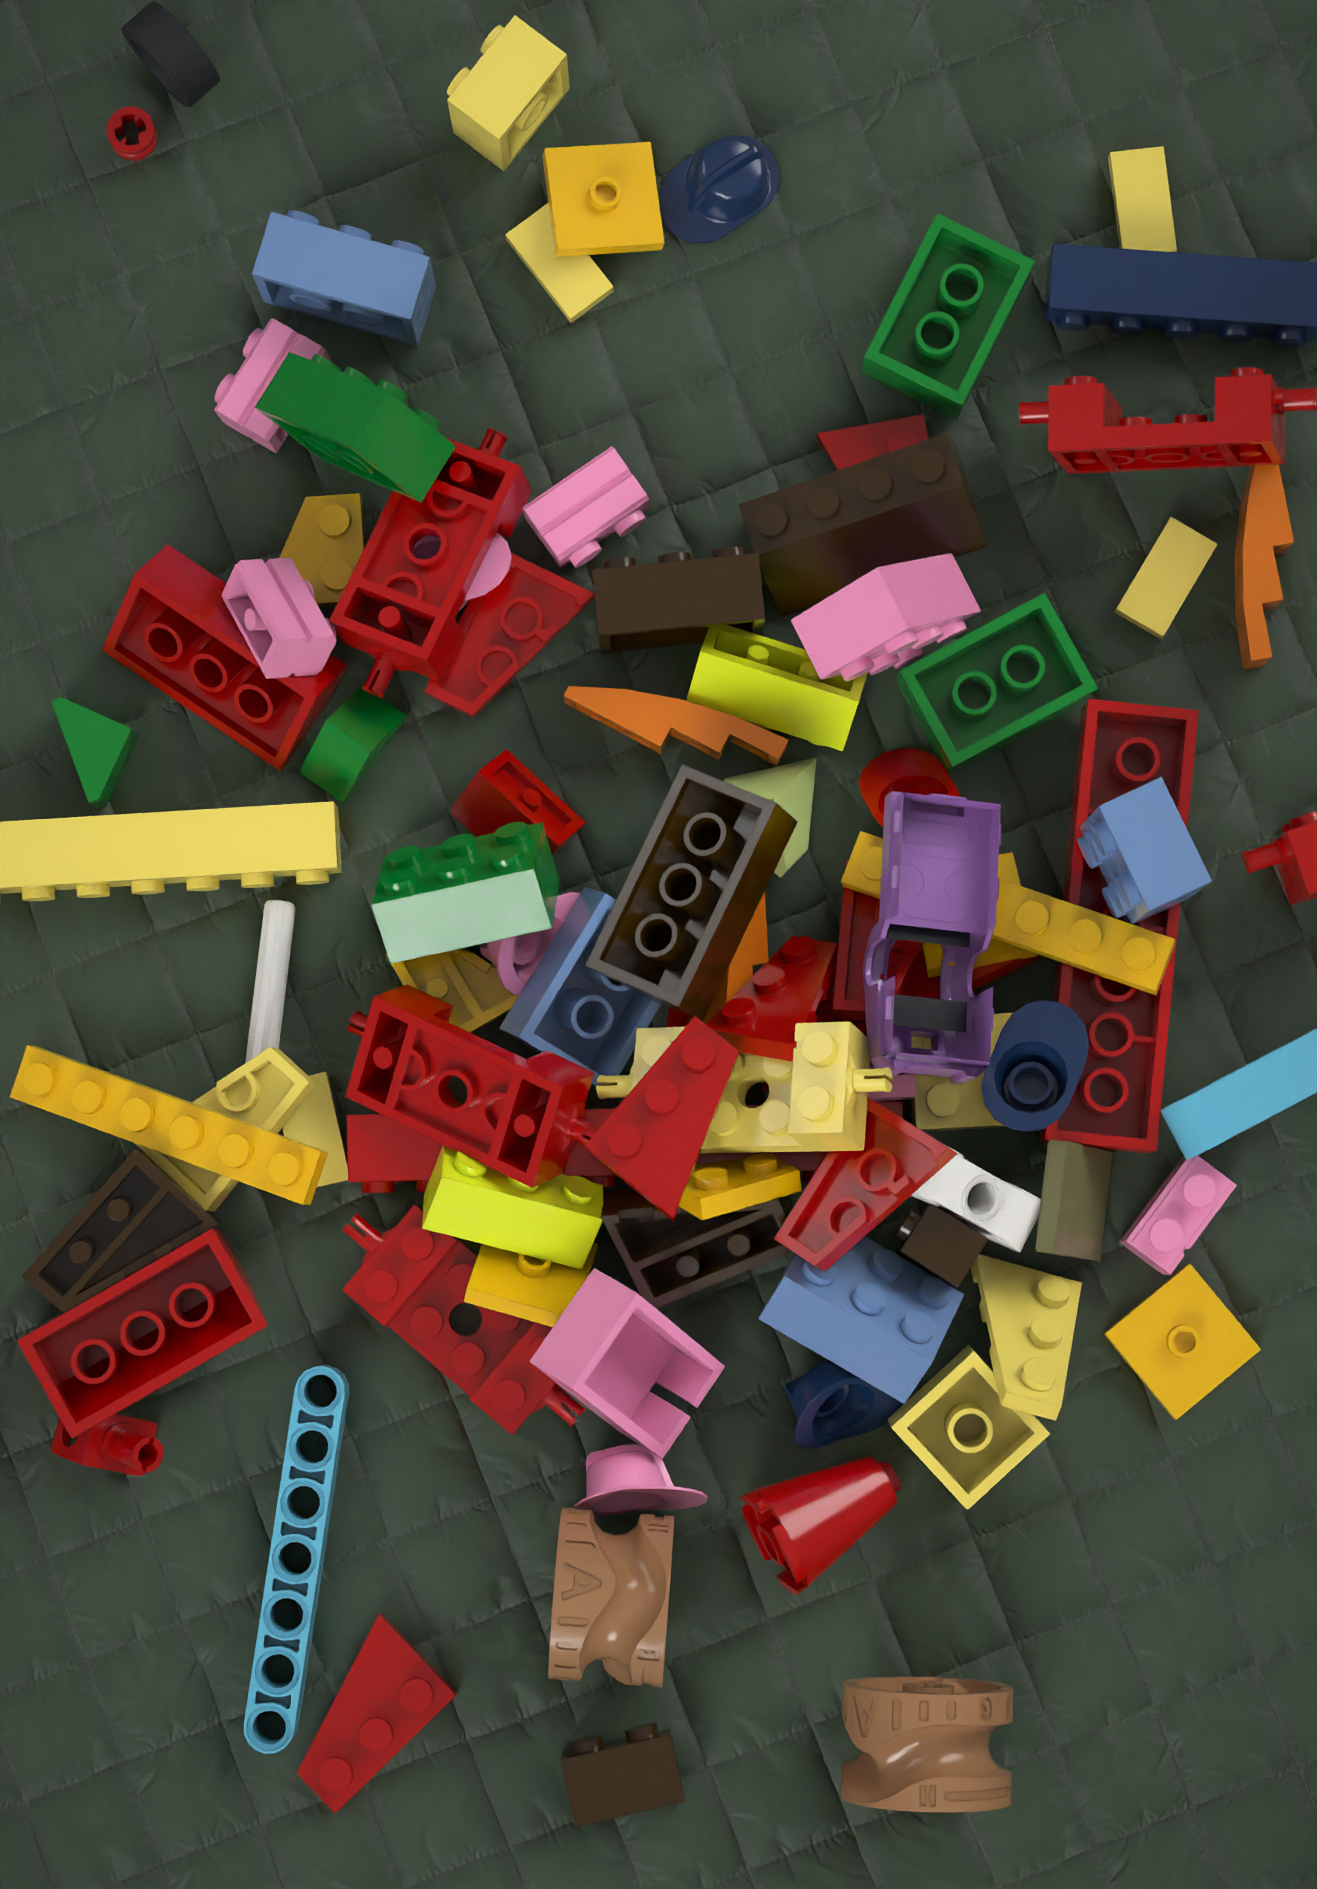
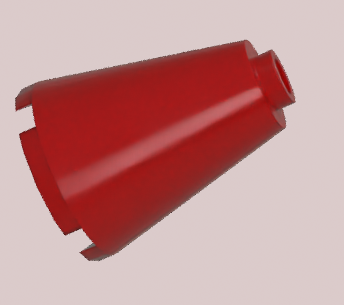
[740,1456,901,1595]

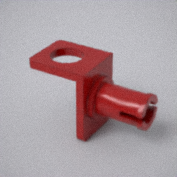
[51,1414,164,1476]

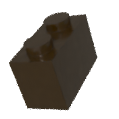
[893,1203,988,1287]
[560,1722,685,1827]

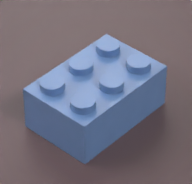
[252,210,436,347]
[1077,777,1212,925]
[499,887,661,1087]
[758,1237,964,1404]

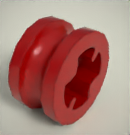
[106,106,158,161]

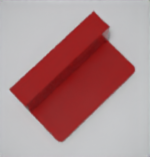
[450,749,586,855]

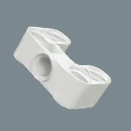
[911,1145,1041,1253]

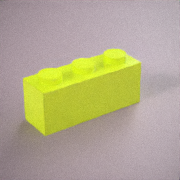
[686,625,868,751]
[422,1145,603,1269]

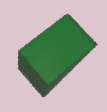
[299,684,407,804]
[51,697,139,809]

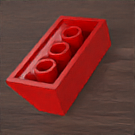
[102,544,348,771]
[17,1228,269,1439]

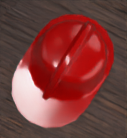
[859,748,960,830]

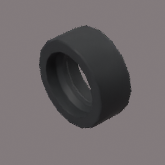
[121,1,221,107]

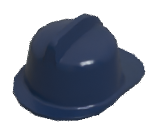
[658,135,779,243]
[981,1000,1089,1132]
[785,1360,913,1449]

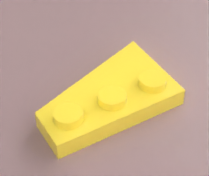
[134,1047,317,1212]
[970,1254,1082,1421]

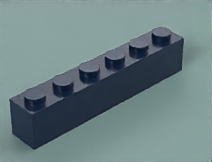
[1044,244,1317,347]

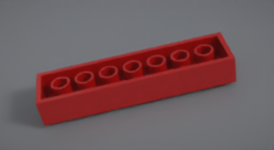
[1039,699,1199,1154]

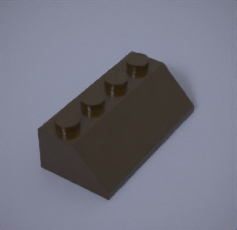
[739,433,988,616]
[585,764,798,1021]

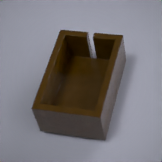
[592,547,765,653]

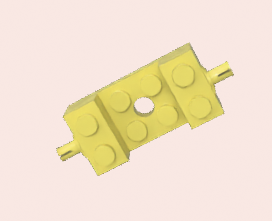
[596,1022,893,1154]

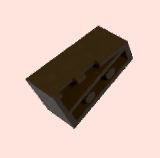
[22,1147,221,1313]
[601,1189,794,1309]

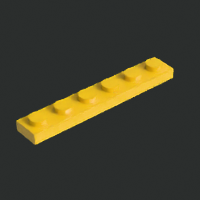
[841,831,1176,995]
[10,1045,328,1205]

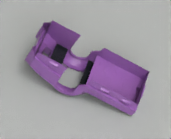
[863,791,1002,1085]

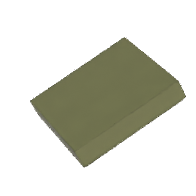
[1035,1140,1113,1261]

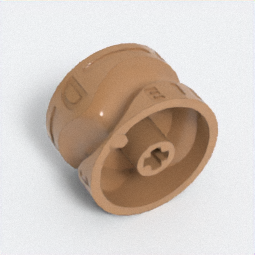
[548,1508,674,1687]
[841,1676,1013,1813]

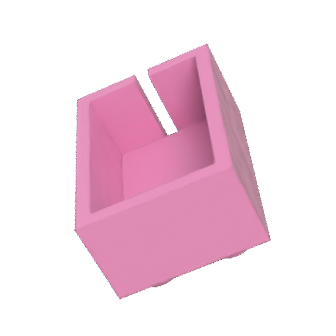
[791,553,981,682]
[529,1268,725,1459]

